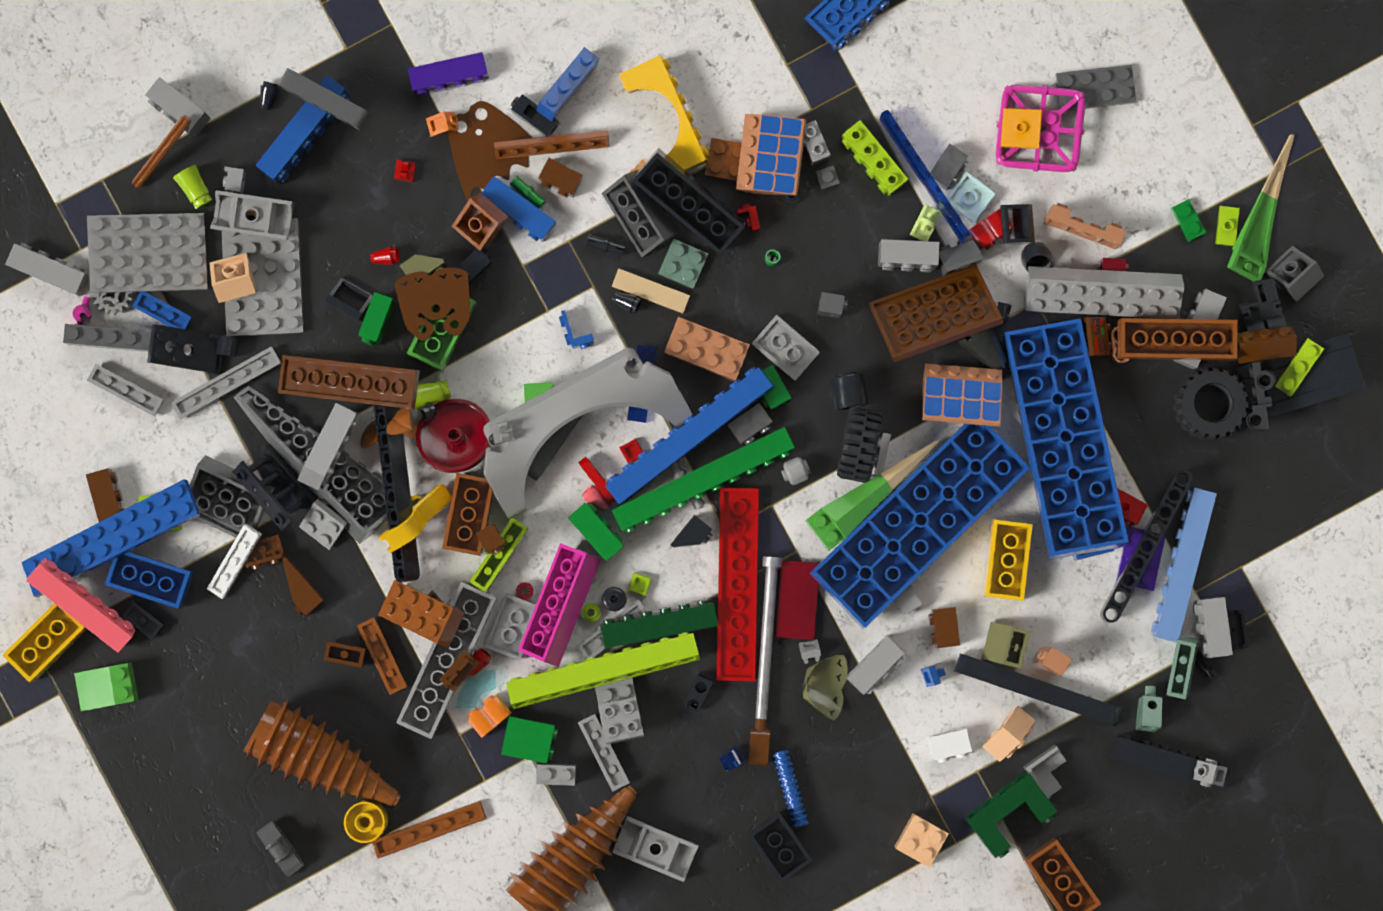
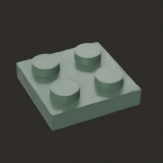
[658,239,708,289]

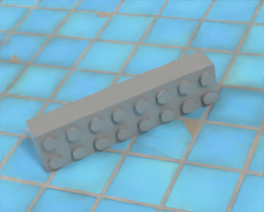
[1024,266,1184,319]
[396,582,498,739]

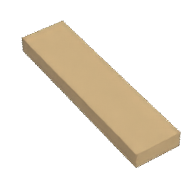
[612,268,690,314]

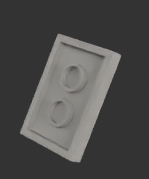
[752,315,820,381]
[484,593,536,661]

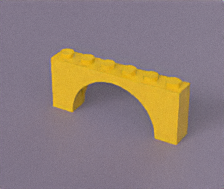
[619,55,710,171]

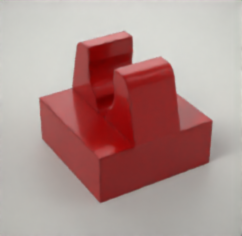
[394,160,416,182]

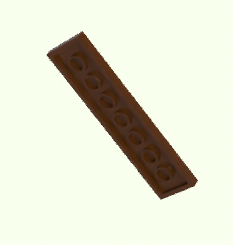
[278,355,420,409]

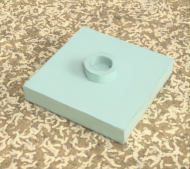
[943,171,997,224]

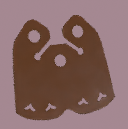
[394,268,470,341]

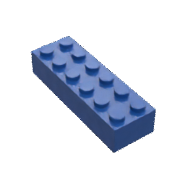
[256,75,350,184]

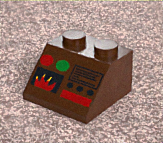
[1081,317,1113,358]

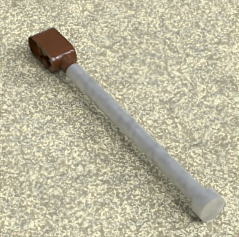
[748,557,782,766]

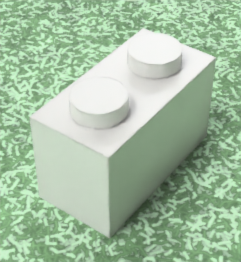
[927,728,972,763]

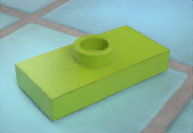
[1215,206,1239,246]

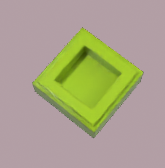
[628,573,652,596]

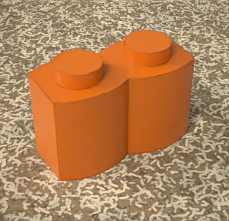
[467,695,512,738]

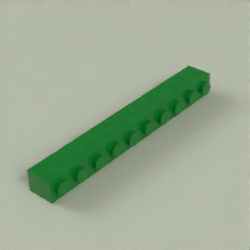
[611,427,795,533]

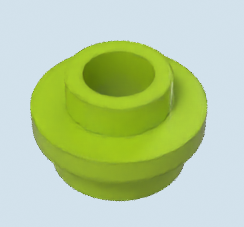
[581,603,601,622]

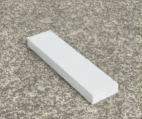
[207,524,262,599]

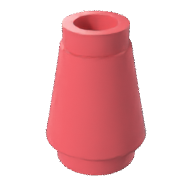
[582,484,610,512]

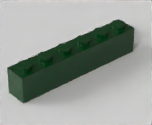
[599,599,718,649]

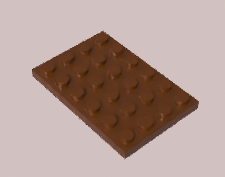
[869,264,1003,362]

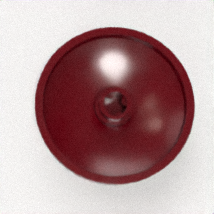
[416,399,493,473]

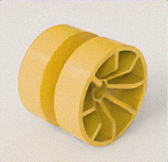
[344,800,388,843]

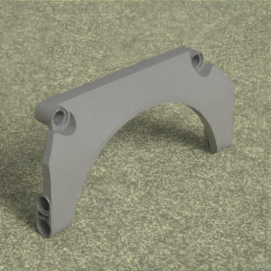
[483,348,692,519]

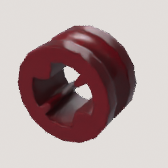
[516,582,534,599]

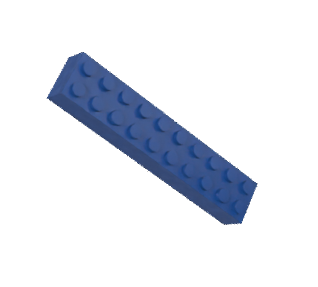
[605,367,775,504]

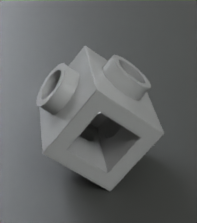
[1193,758,1227,788]

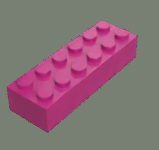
[518,543,601,667]

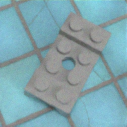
[210,190,294,240]
[612,816,699,882]

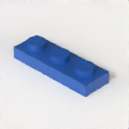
[132,292,193,330]

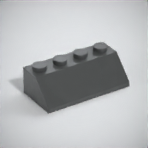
[601,169,678,258]

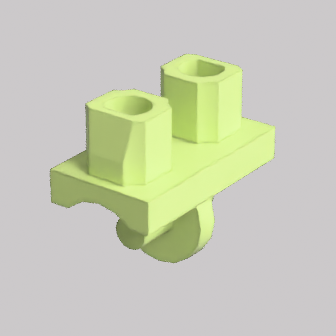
[910,204,942,242]

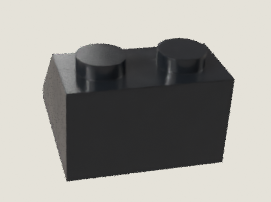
[670,515,713,548]

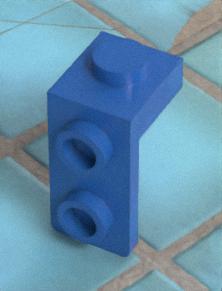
[559,310,594,350]

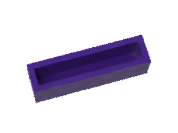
[408,52,489,95]

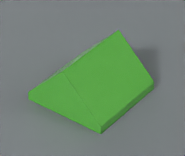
[524,382,555,402]

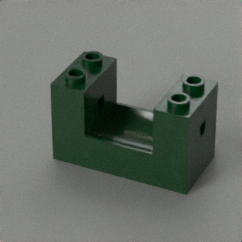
[964,772,1057,859]

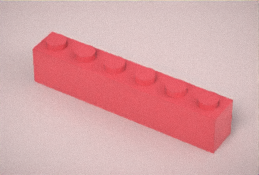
[26,558,136,653]

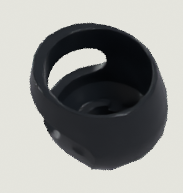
[1021,242,1055,272]

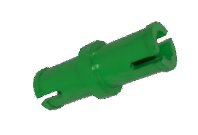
[510,175,546,209]

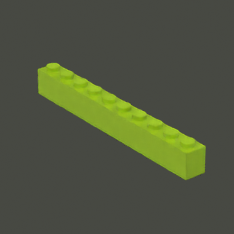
[506,632,700,709]

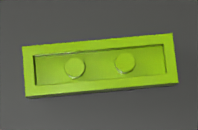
[1275,338,1324,397]

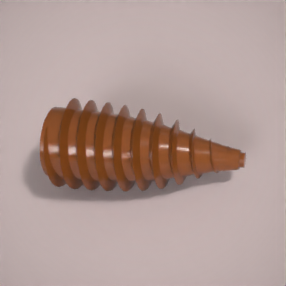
[244,699,401,806]
[505,786,638,911]

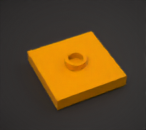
[1001,108,1042,149]

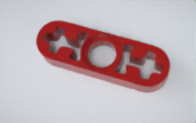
[578,456,617,506]

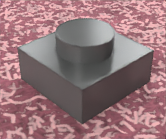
[815,165,840,190]

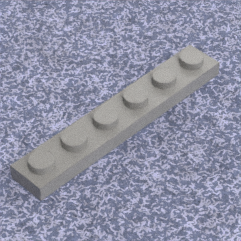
[171,346,281,420]

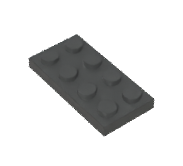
[1055,65,1136,111]

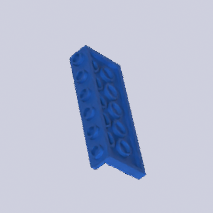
[805,0,891,52]

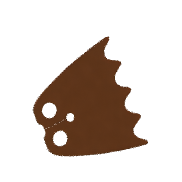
[448,101,532,201]

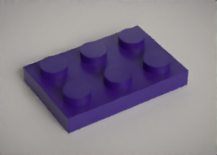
[1115,527,1166,591]

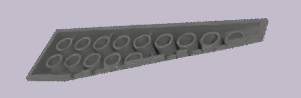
[234,386,387,544]

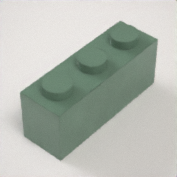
[1167,635,1200,699]

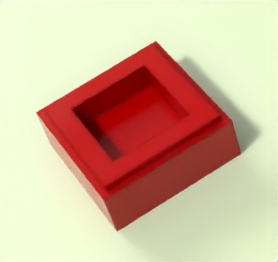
[619,439,643,463]

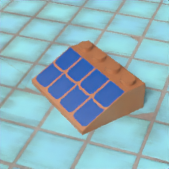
[736,114,806,196]
[922,363,1002,427]

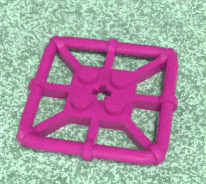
[995,85,1086,173]

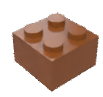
[452,193,509,251]

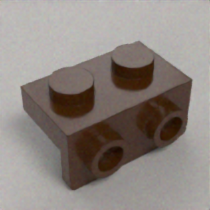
[246,534,286,570]

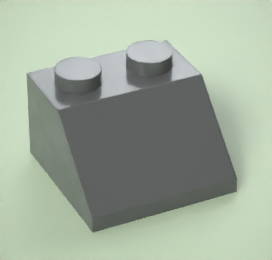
[938,238,983,276]
[1265,246,1324,302]

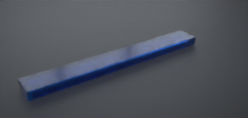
[879,110,970,244]

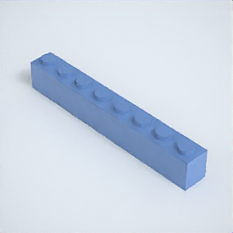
[1151,488,1217,642]

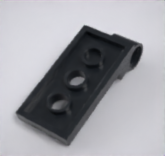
[147,324,239,375]

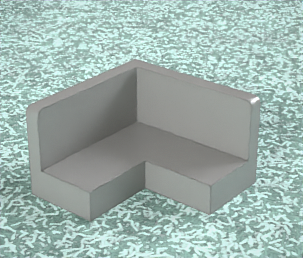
[1023,745,1066,799]

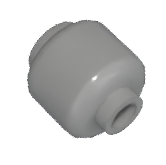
[781,457,811,485]

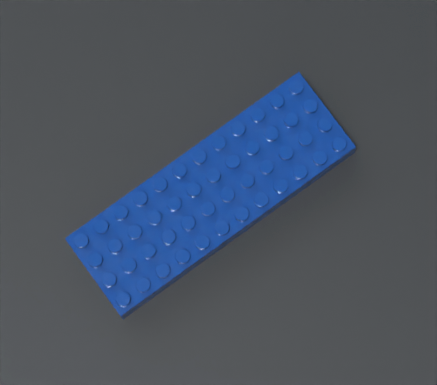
[1003,319,1129,560]
[809,424,1030,629]

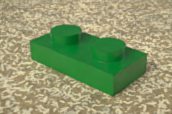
[1171,199,1206,242]

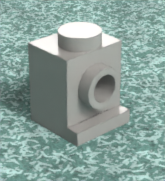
[223,167,247,194]

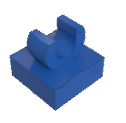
[921,665,946,687]

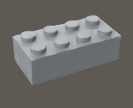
[298,403,357,490]

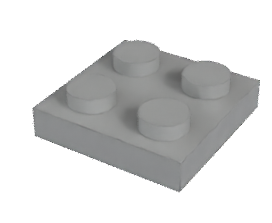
[299,499,348,550]

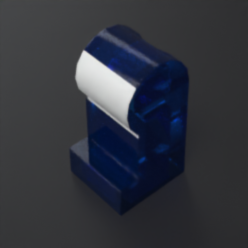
[718,746,743,772]

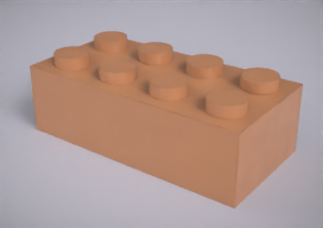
[664,317,750,381]

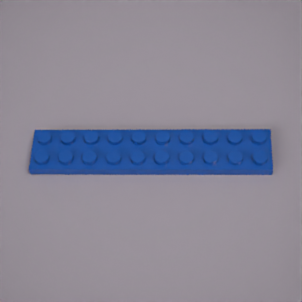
[21,479,201,598]

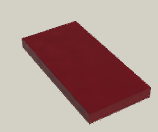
[775,560,819,640]

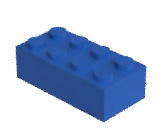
[105,551,194,609]

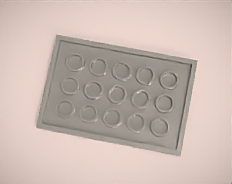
[87,213,208,293]
[222,218,304,337]

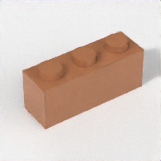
[1035,646,1072,676]

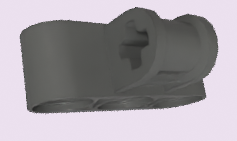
[257,820,304,877]

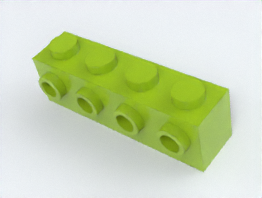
[841,120,908,196]

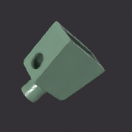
[1136,686,1162,732]

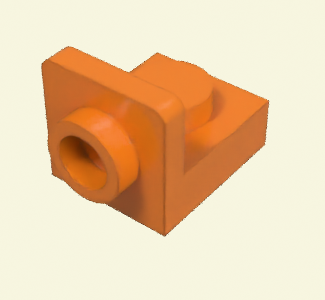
[426,111,459,137]

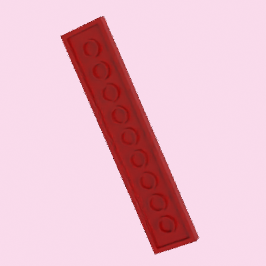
[717,488,759,681]

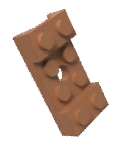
[1044,203,1126,249]

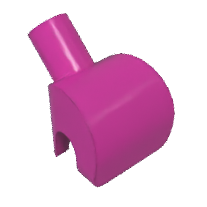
[72,296,92,325]

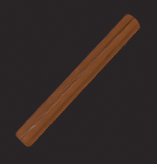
[132,115,191,188]

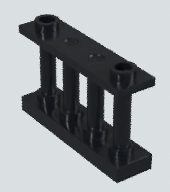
[232,444,317,531]

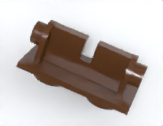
[439,650,479,692]

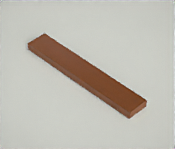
[494,130,610,159]
[372,800,487,859]

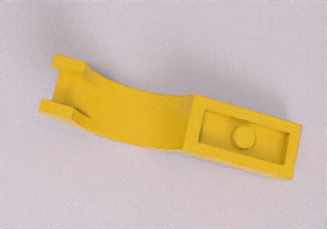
[378,483,452,553]

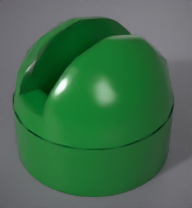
[765,250,781,266]

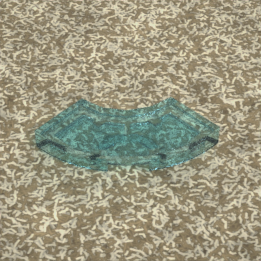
[457,670,496,708]

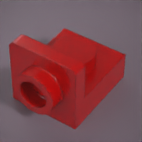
[737,204,760,232]

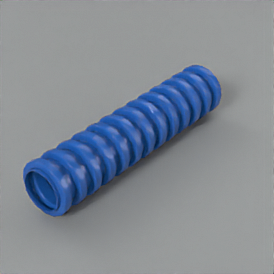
[772,750,809,828]

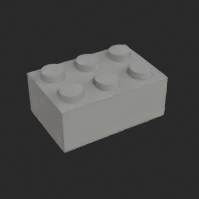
[145,77,211,136]
[878,239,939,272]
[1193,597,1233,658]
[845,636,904,695]

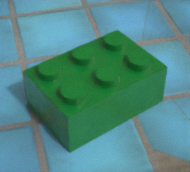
[568,503,624,562]

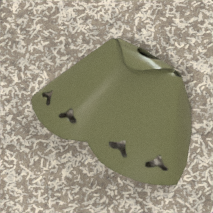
[802,655,848,721]

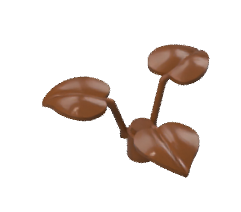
[360,408,418,449]

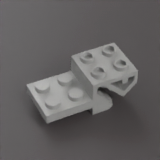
[595,678,644,745]

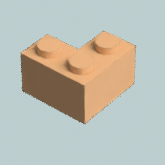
[983,705,1035,762]

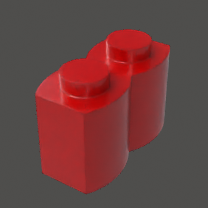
[968,209,1013,250]

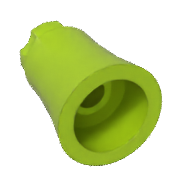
[173,165,212,209]
[415,380,451,411]

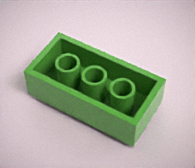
[407,298,477,372]

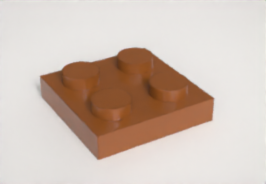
[705,138,742,182]

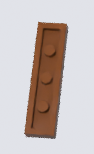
[357,617,408,695]

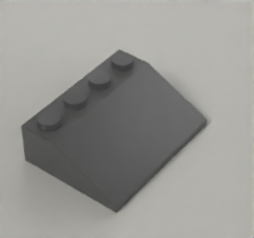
[189,455,275,538]

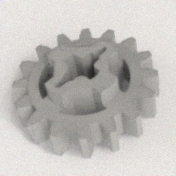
[91,292,135,315]

